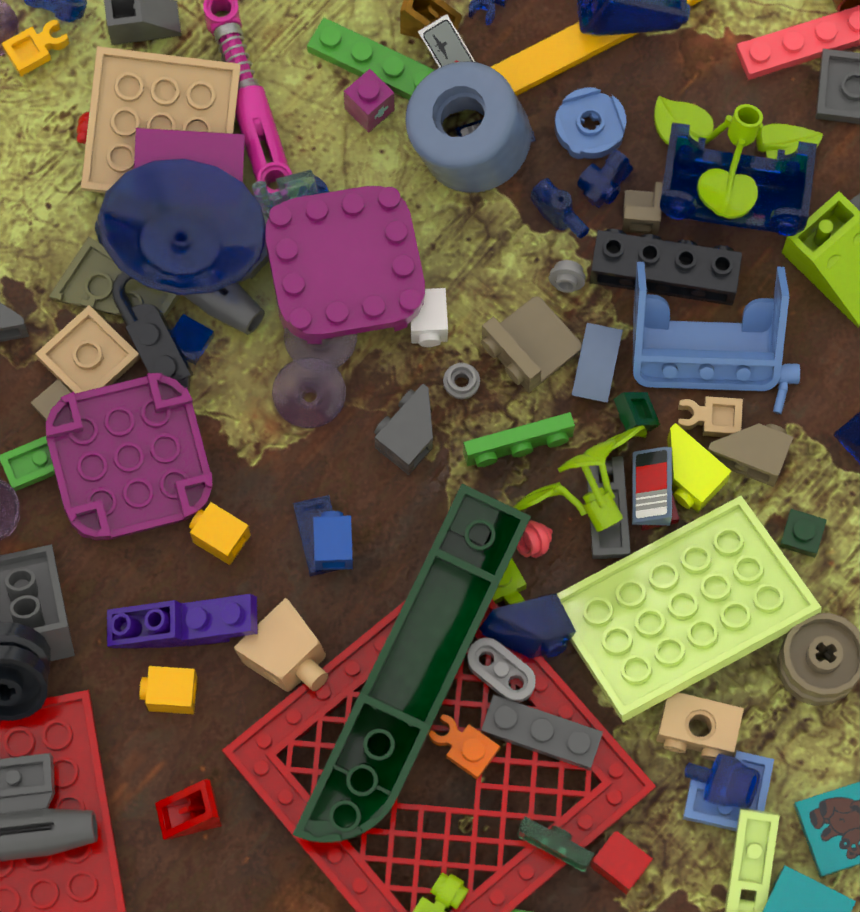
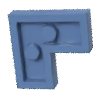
[682,751,774,831]

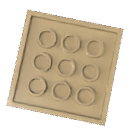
[81,46,241,196]

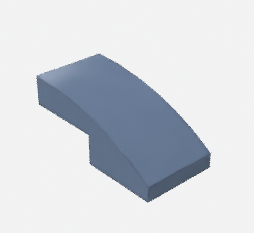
[572,323,623,403]

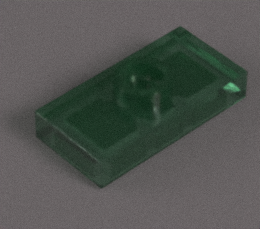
[517,816,594,872]

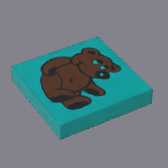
[793,782,860,878]

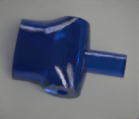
[530,178,590,239]
[684,754,760,809]

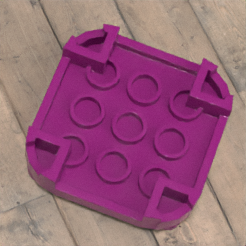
[265,186,425,344]
[46,373,213,540]

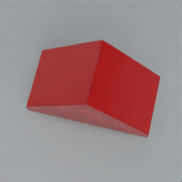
[155,779,222,840]

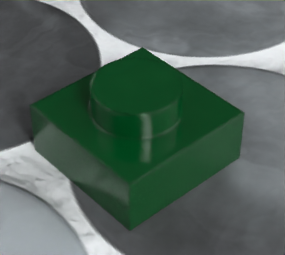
[613,392,660,432]
[779,509,827,558]

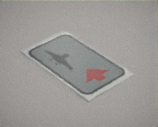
[418,14,475,68]

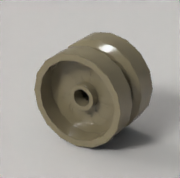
[777,613,860,706]

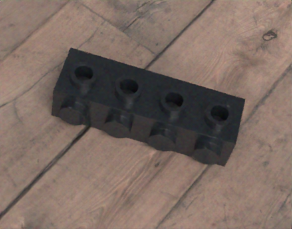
[589,229,742,306]

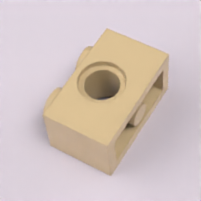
[656,692,744,762]

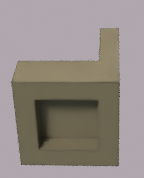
[622,182,663,235]

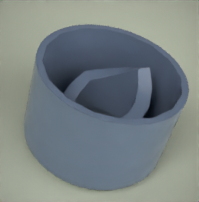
[405,61,531,193]

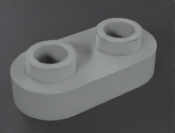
[467,638,536,703]

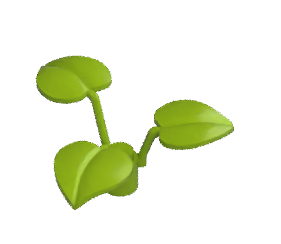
[654,96,823,219]
[513,425,647,532]

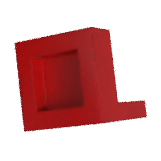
[590,831,653,895]

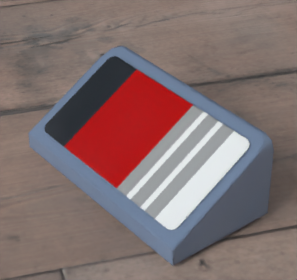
[632,447,672,526]

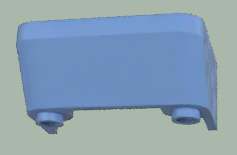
[633,262,789,391]

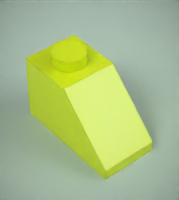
[667,423,732,513]

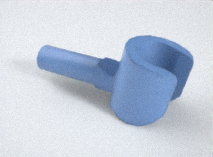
[773,363,800,414]

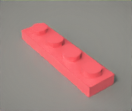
[736,5,860,80]

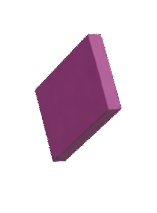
[132,128,245,208]

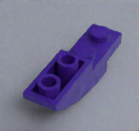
[107,594,258,648]

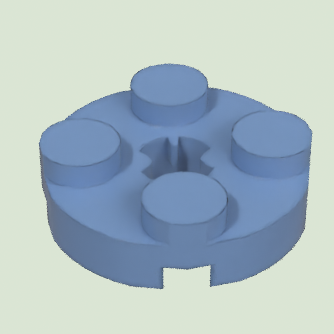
[554,88,627,159]

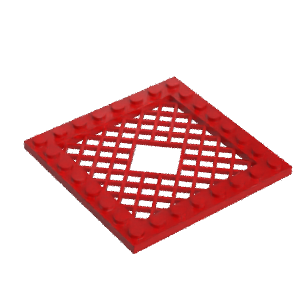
[222,600,656,912]

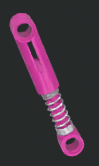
[203,0,295,208]

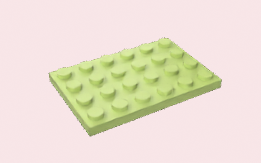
[546,495,822,722]

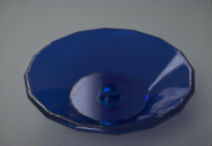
[97,159,266,295]

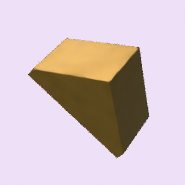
[400,0,462,40]

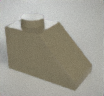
[708,423,793,487]

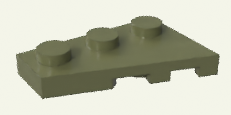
[49,237,181,319]

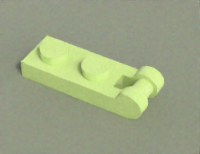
[724,808,780,912]

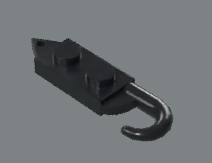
[112,269,194,391]

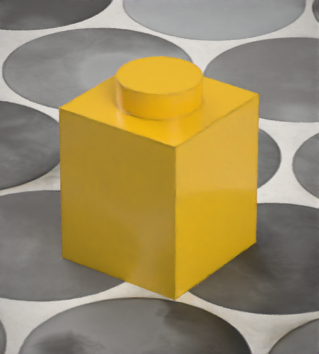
[189,502,251,565]
[140,666,198,714]

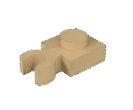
[677,396,743,437]

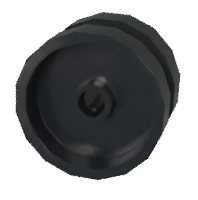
[0,622,51,721]

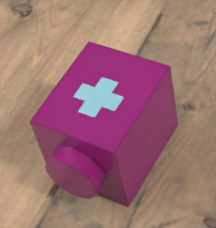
[344,69,395,133]

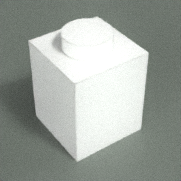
[410,288,448,347]

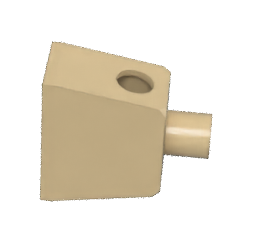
[233,598,328,692]

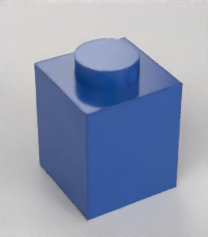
[313,511,353,570]

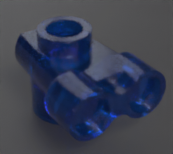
[577,149,634,208]

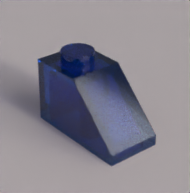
[480,593,576,659]

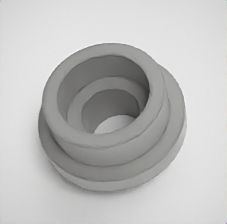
[549,260,586,293]
[443,363,480,399]

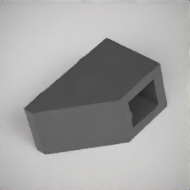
[104,0,182,45]
[374,384,433,475]

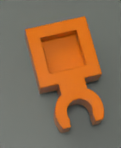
[428,714,500,780]

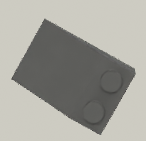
[0,544,75,661]

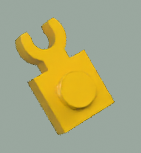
[1,19,70,77]

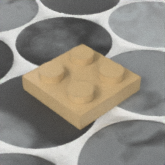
[35,305,141,394]

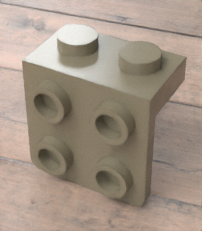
[481,296,582,393]

